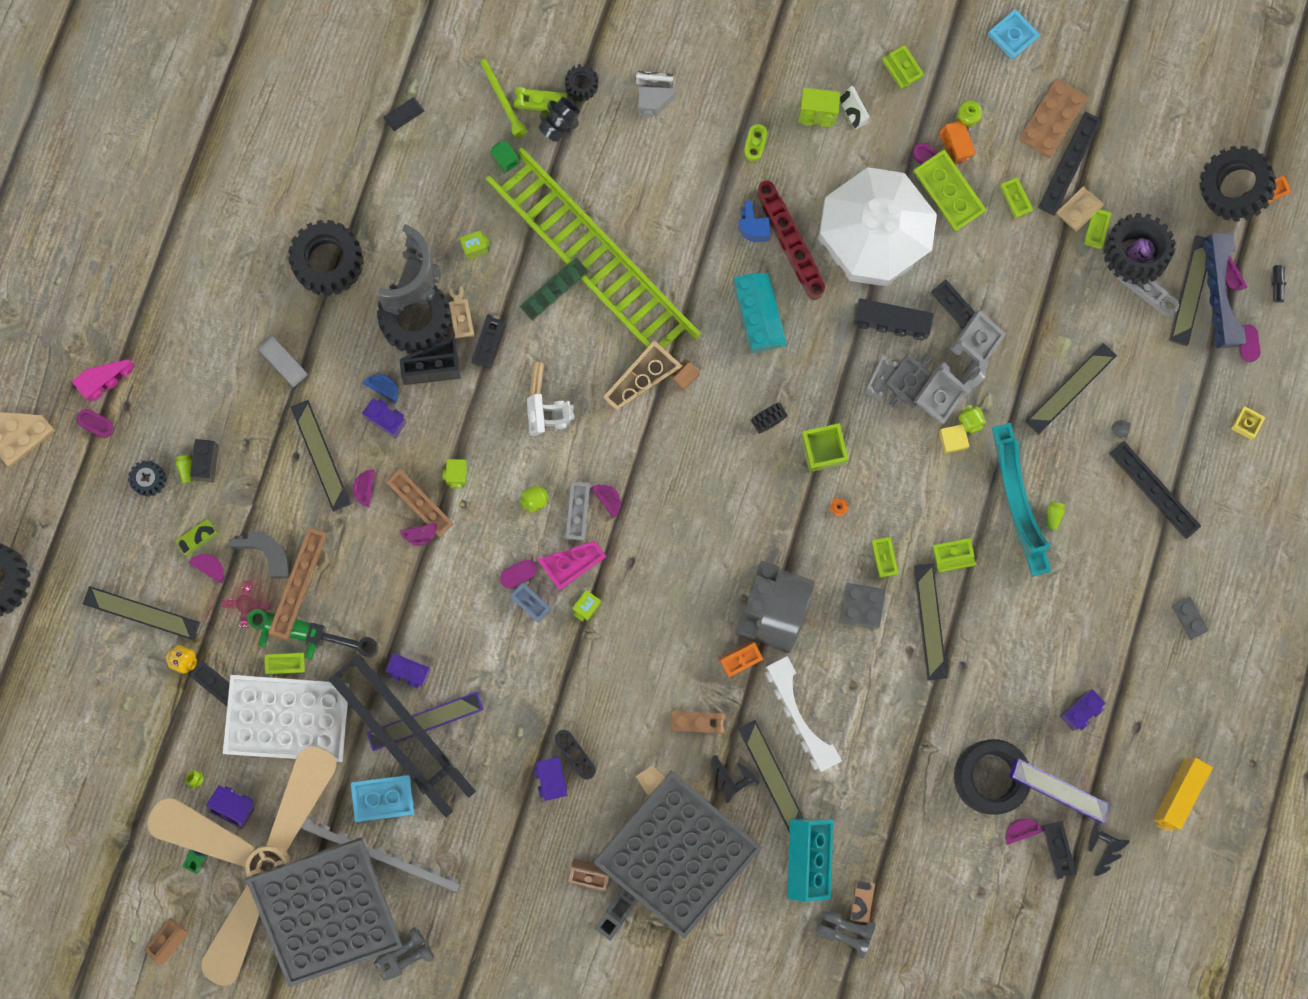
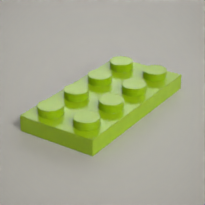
[913,149,987,232]

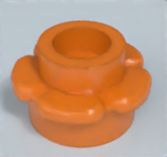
[829,498,848,517]

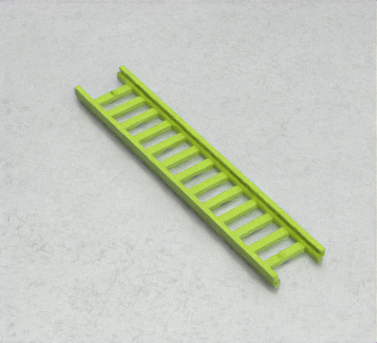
[486,147,701,349]

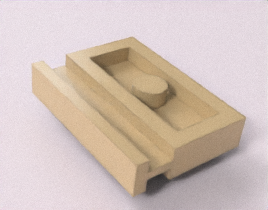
[1056,186,1103,232]

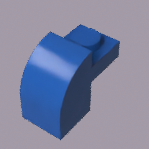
[738,201,770,242]

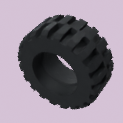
[1199,145,1277,221]
[288,220,364,296]
[377,280,451,354]
[0,543,31,617]

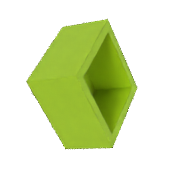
[798,88,840,128]
[800,423,849,472]

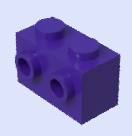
[362,398,407,439]
[386,653,432,689]
[1059,689,1106,731]
[533,757,568,801]
[206,785,255,829]

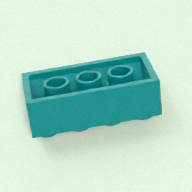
[732,273,787,354]
[787,818,834,902]

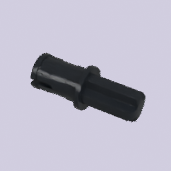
[1271,265,1287,303]

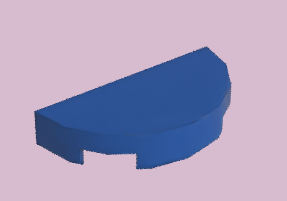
[363,374,398,403]

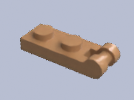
[670,711,726,734]

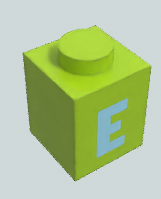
[459,230,490,260]
[572,590,602,622]

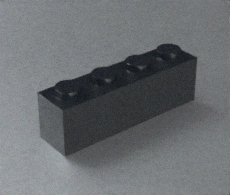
[853,298,934,341]

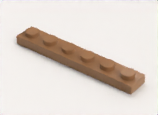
[268,528,327,641]

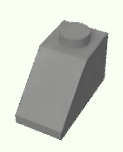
[638,87,676,117]

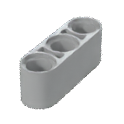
[257,335,308,388]

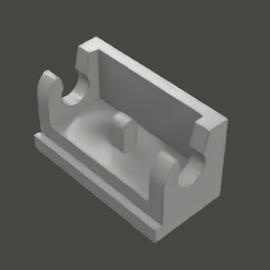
[864,355,897,401]

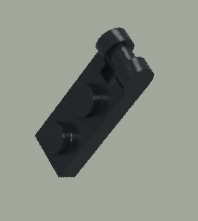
[931,279,975,330]
[471,314,506,369]
[1042,821,1077,880]

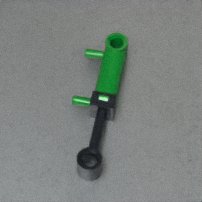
[248,609,379,659]

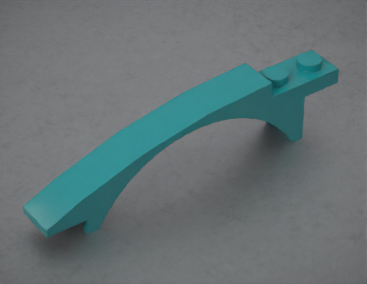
[992,423,1051,577]

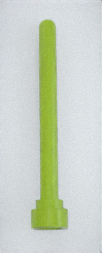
[480,59,528,138]

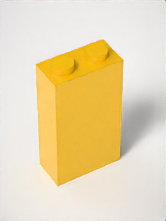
[1153,757,1213,831]

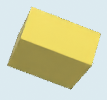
[1230,406,1265,440]
[939,424,969,454]

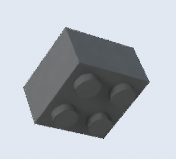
[839,583,886,630]

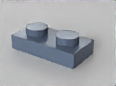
[510,583,551,623]

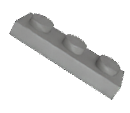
[565,482,590,541]

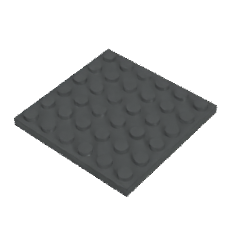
[593,770,762,939]
[246,837,403,987]

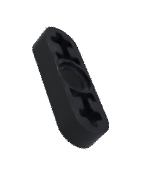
[555,730,596,780]

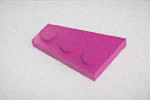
[537,541,606,591]

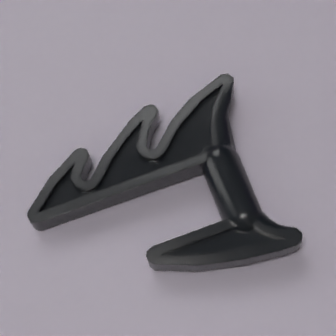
[712,755,759,803]
[1088,823,1130,876]

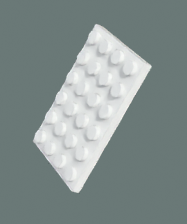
[223,675,350,762]

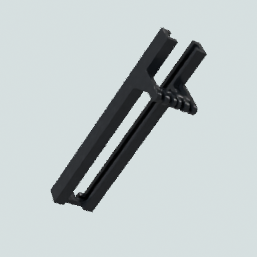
[328,654,476,818]

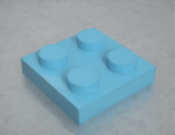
[987,9,1040,61]

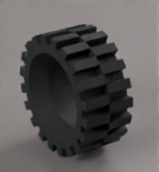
[1103,213,1176,285]

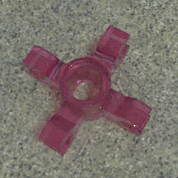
[221,580,271,628]

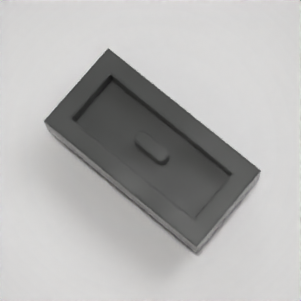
[1172,597,1209,640]

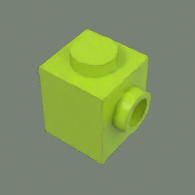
[443,459,467,489]

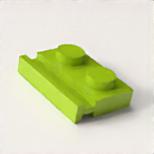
[881,45,924,90]
[932,538,976,573]

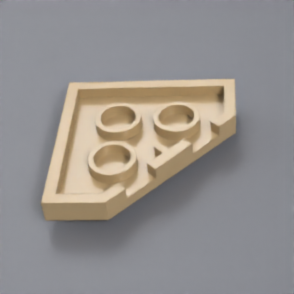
[0,412,55,467]

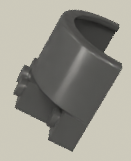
[378,224,441,315]
[736,560,815,653]

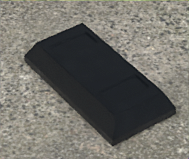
[383,97,425,131]

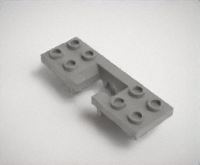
[914,311,1006,424]

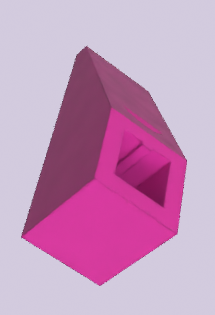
[72,359,136,402]

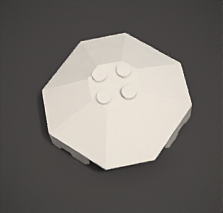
[818,167,937,287]

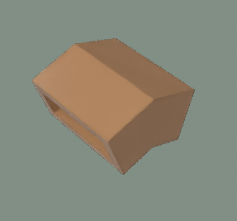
[669,359,700,392]

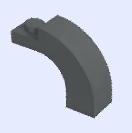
[229,531,291,579]
[594,888,638,941]

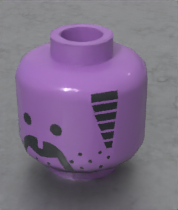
[1125,238,1155,263]

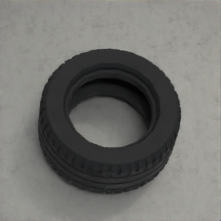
[954,739,1030,815]

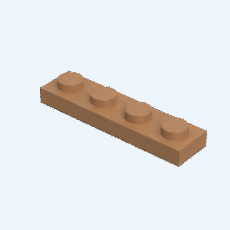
[386,469,454,537]

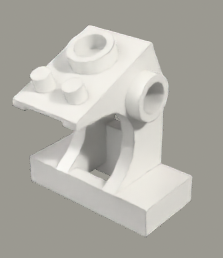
[527,394,574,436]

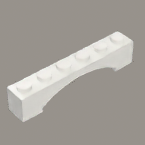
[764,656,842,772]

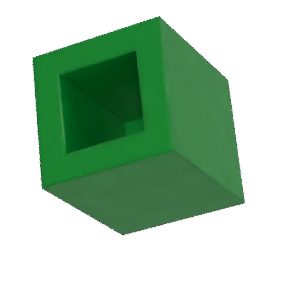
[490,140,519,174]

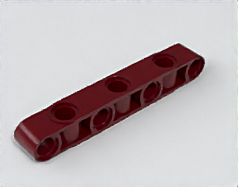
[757,180,825,300]

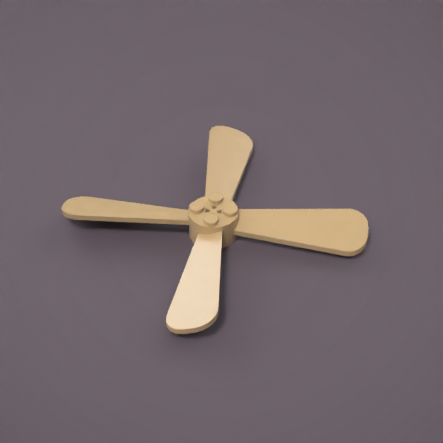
[147,746,337,986]

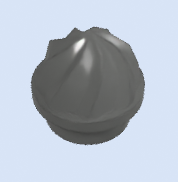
[1112,420,1131,438]

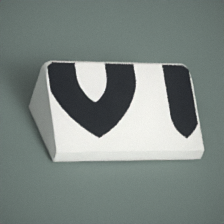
[636,71,674,87]
[840,86,870,129]

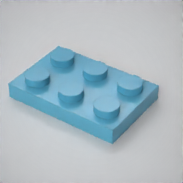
[351,775,415,822]

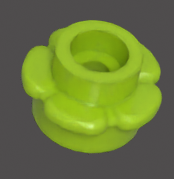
[185,770,204,789]

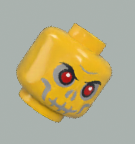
[166,645,197,674]

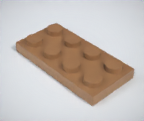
[1018,78,1088,159]

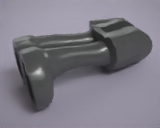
[815,911,876,959]
[373,927,434,981]

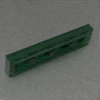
[520,257,589,321]

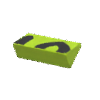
[176,518,219,556]

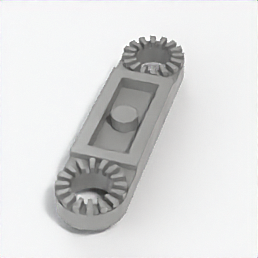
[1114,270,1179,316]

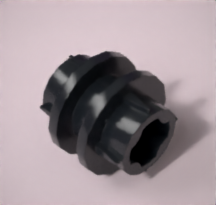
[538,97,580,142]

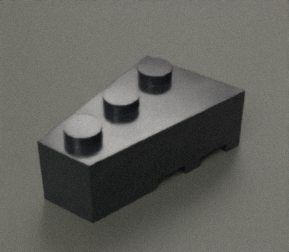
[400,335,461,385]

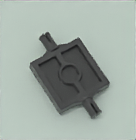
[884,354,933,408]

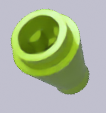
[175,455,193,483]
[1046,501,1066,530]

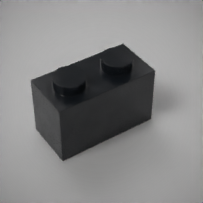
[190,439,219,483]

